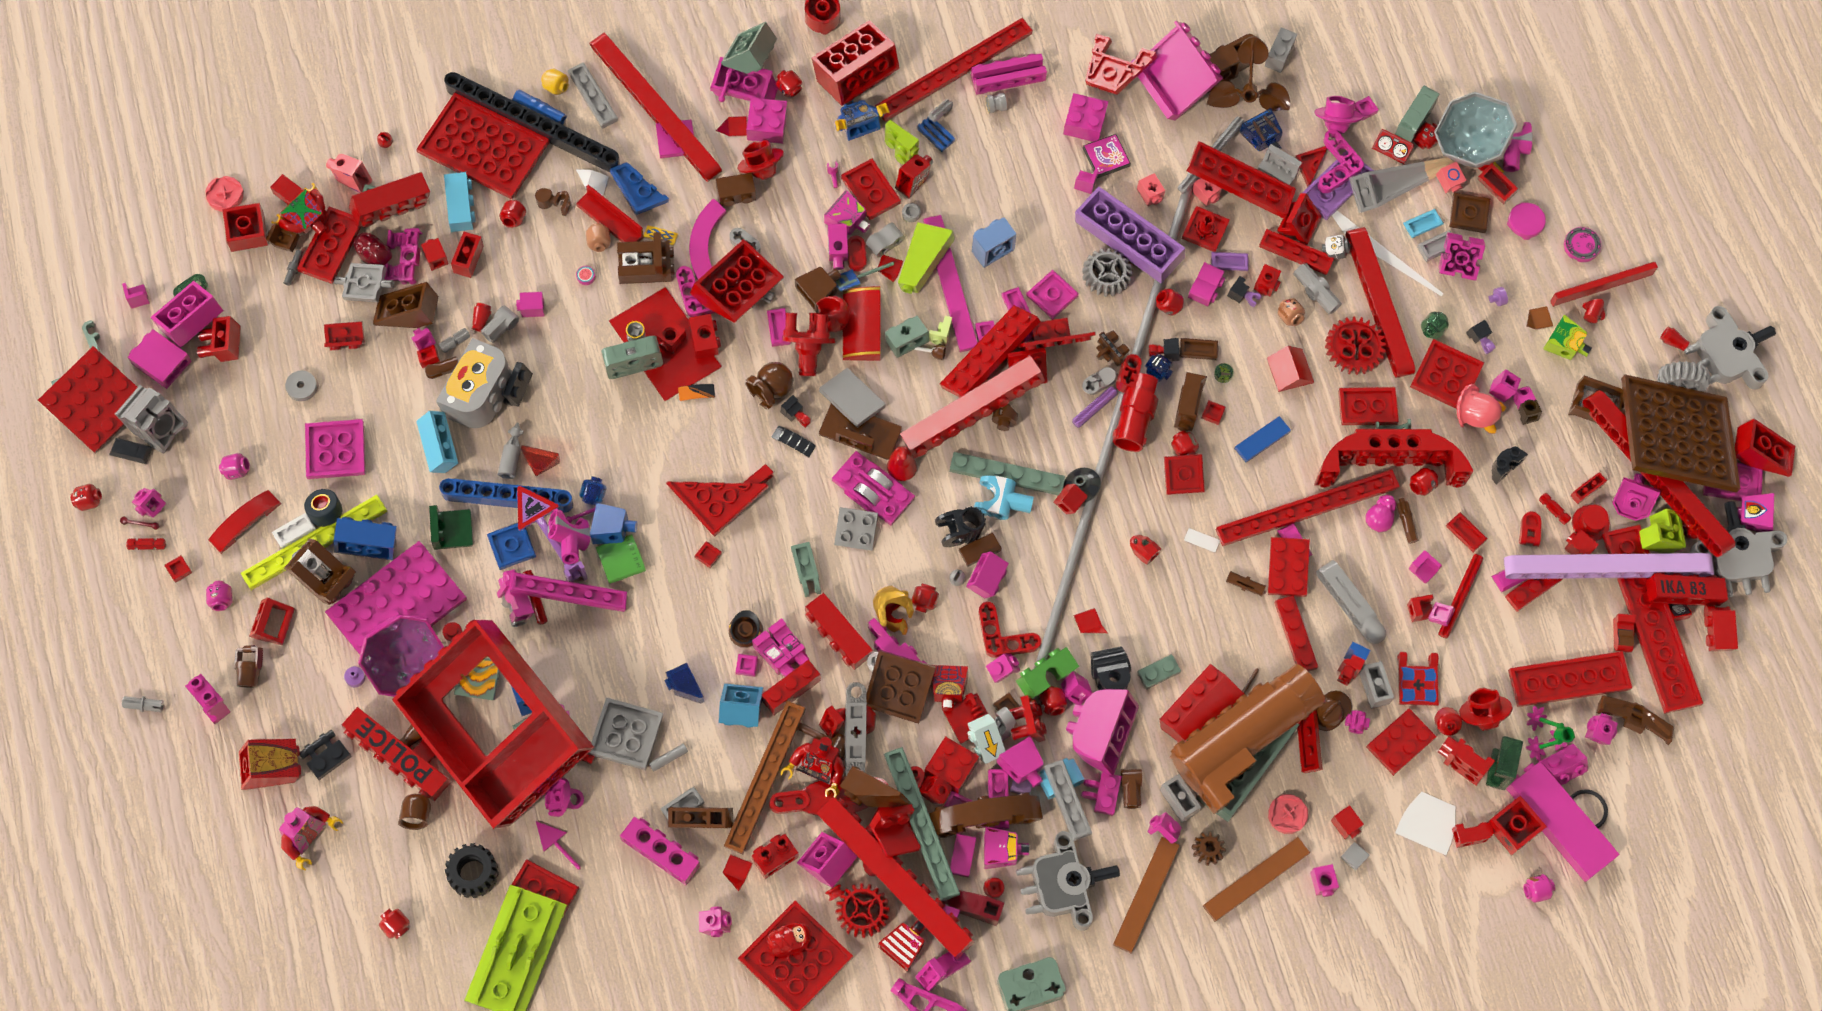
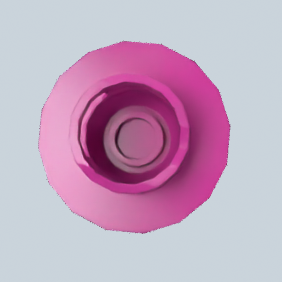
[1314,96,1364,134]

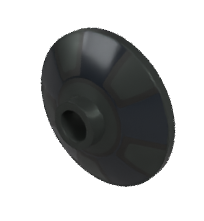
[1063,467,1101,503]

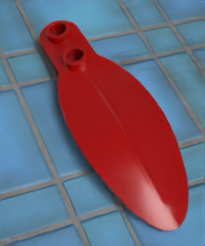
[769,776,889,816]

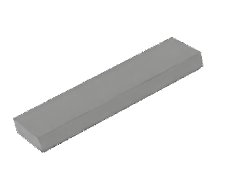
[568,62,618,129]
[1044,760,1092,841]

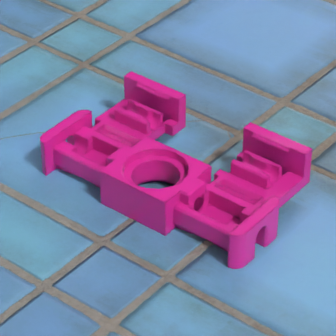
[384,228,423,285]

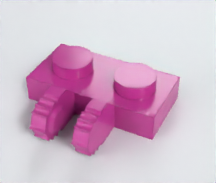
[1081,772,1121,816]

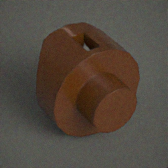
[992,404,1018,431]

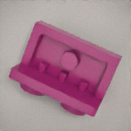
[1541,744,1588,785]

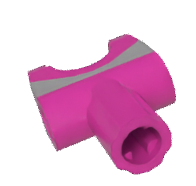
[1497,119,1533,172]
[548,509,590,564]

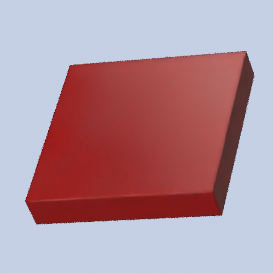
[1164,454,1205,495]

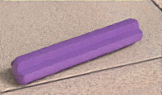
[1072,386,1117,428]

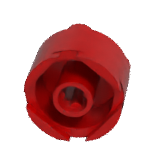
[805,0,840,35]

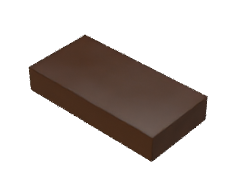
[1179,338,1218,360]
[959,532,1002,567]

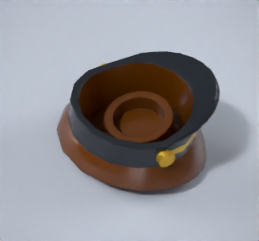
[729,610,763,648]

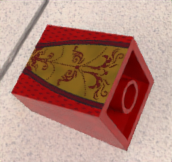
[239,739,301,790]

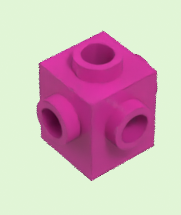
[132,488,166,518]
[1585,713,1618,745]
[699,906,732,937]

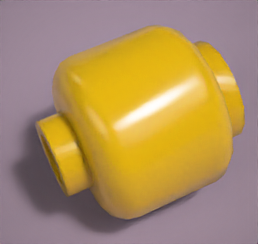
[541,68,569,95]

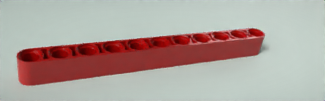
[589,32,722,182]
[1582,390,1735,557]

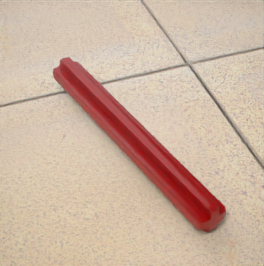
[1438,554,1483,639]

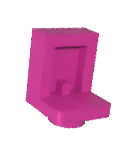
[986,654,1020,683]
[1147,812,1182,844]

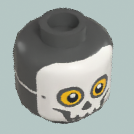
[1322,235,1350,260]

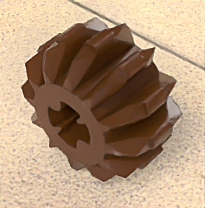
[1191,831,1226,866]

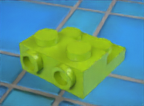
[885,120,919,164]

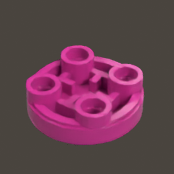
[1507,202,1546,240]

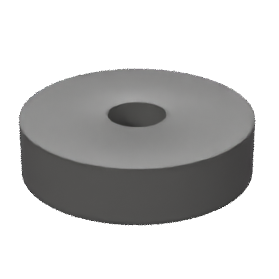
[285,371,317,401]

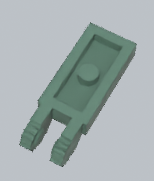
[791,542,821,597]

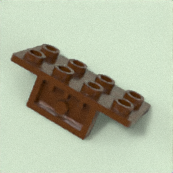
[819,403,902,460]

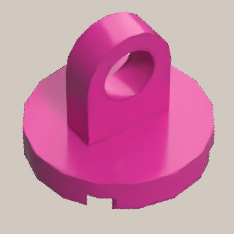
[545,777,584,817]

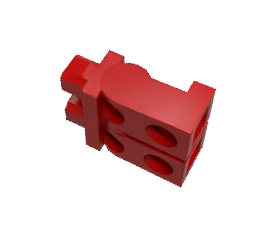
[1438,736,1495,786]

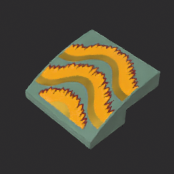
[454,658,500,700]

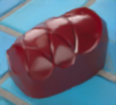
[354,232,392,265]

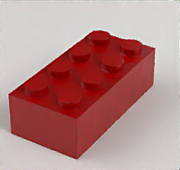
[349,172,430,228]

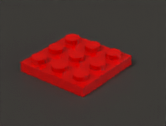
[1410,339,1485,409]

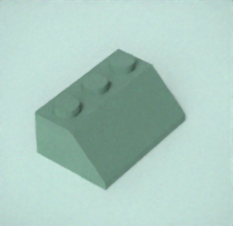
[721,21,778,74]

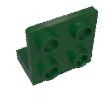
[429,505,473,550]

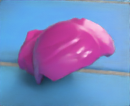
[1366,495,1396,532]

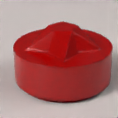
[983,878,1005,898]

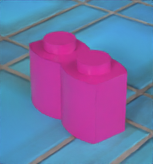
[1188,262,1226,307]

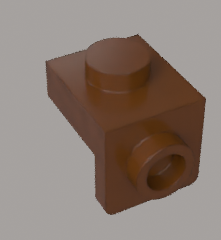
[266,224,300,252]

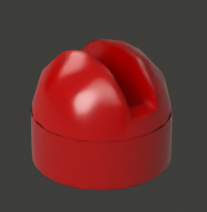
[377,131,393,148]

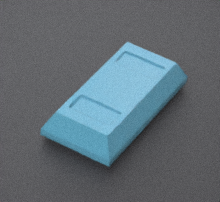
[1403,209,1444,238]

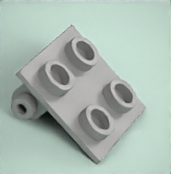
[834,507,878,551]

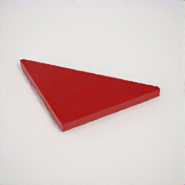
[666,481,769,537]

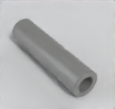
[649,743,688,772]

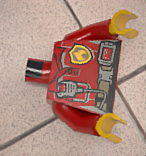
[781,737,845,798]

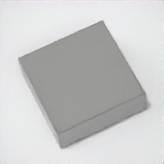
[1340,842,1369,871]

